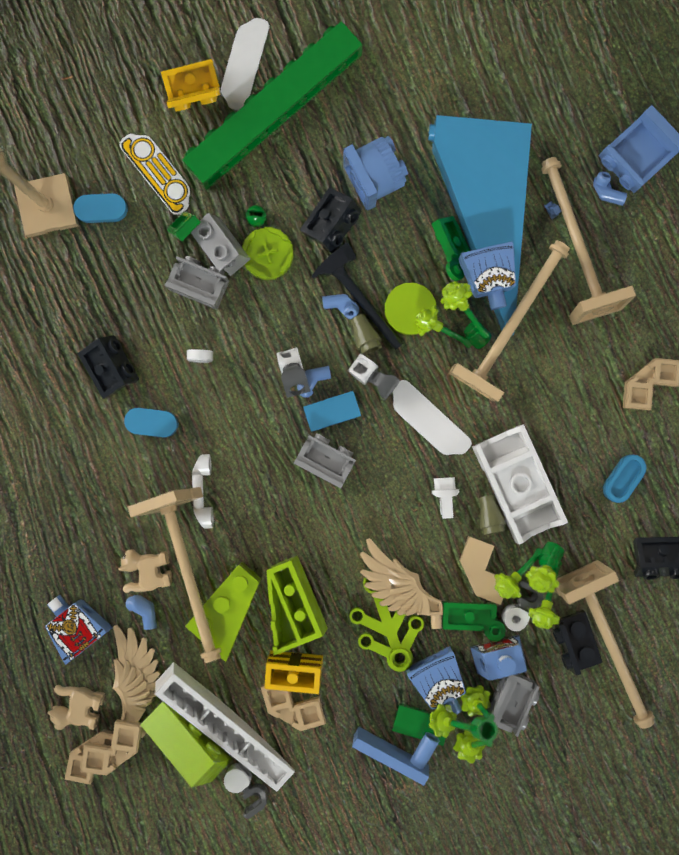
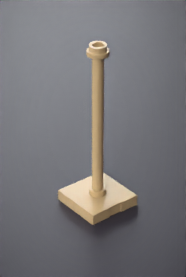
[0,150,79,238]
[541,157,636,325]
[448,240,570,402]
[128,487,221,663]
[554,560,654,729]

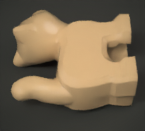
[118,549,173,593]
[48,685,105,730]

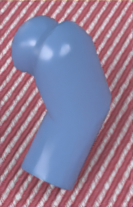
[593,172,627,206]
[322,294,359,319]
[297,366,331,398]
[126,595,157,630]

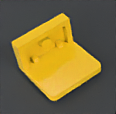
[161,59,221,112]

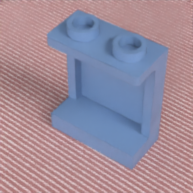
[599,105,679,193]

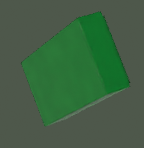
[167,212,201,241]
[392,703,446,746]

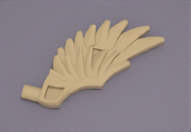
[360,538,443,629]
[113,624,161,738]

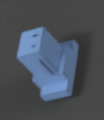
[544,201,562,219]

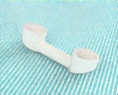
[192,454,214,529]

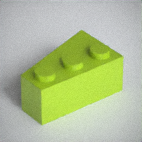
[266,555,328,656]
[185,562,262,662]
[140,701,233,788]

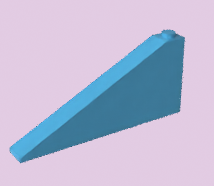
[428,115,532,336]

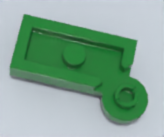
[431,216,470,281]
[442,601,506,641]

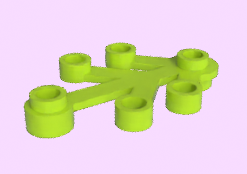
[349,577,424,672]

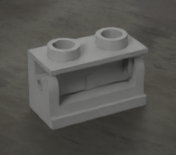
[191,213,250,276]
[165,256,229,310]
[294,433,356,488]
[487,674,540,737]

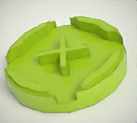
[242,227,294,280]
[384,283,437,335]

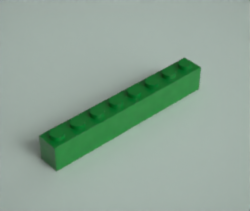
[182,21,363,191]

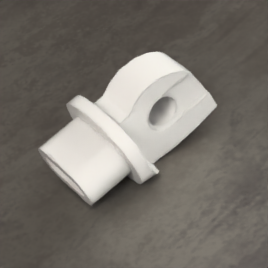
[431,477,459,519]

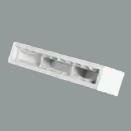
[155,662,295,792]

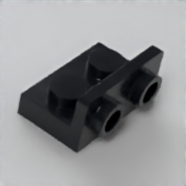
[300,187,361,253]
[77,335,139,399]
[633,537,679,580]
[552,610,603,676]

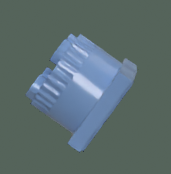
[343,136,408,211]

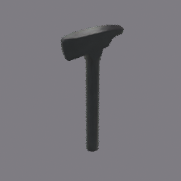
[311,243,404,350]

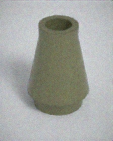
[351,314,382,355]
[479,495,506,535]

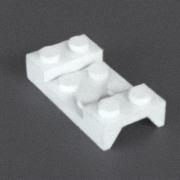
[472,424,568,545]

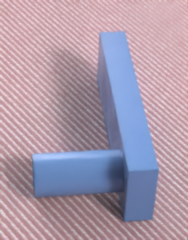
[352,727,440,785]

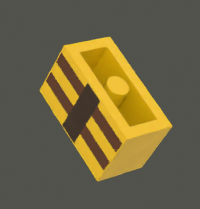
[265,650,323,694]

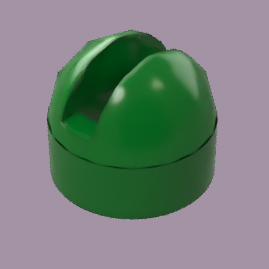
[246,205,267,227]

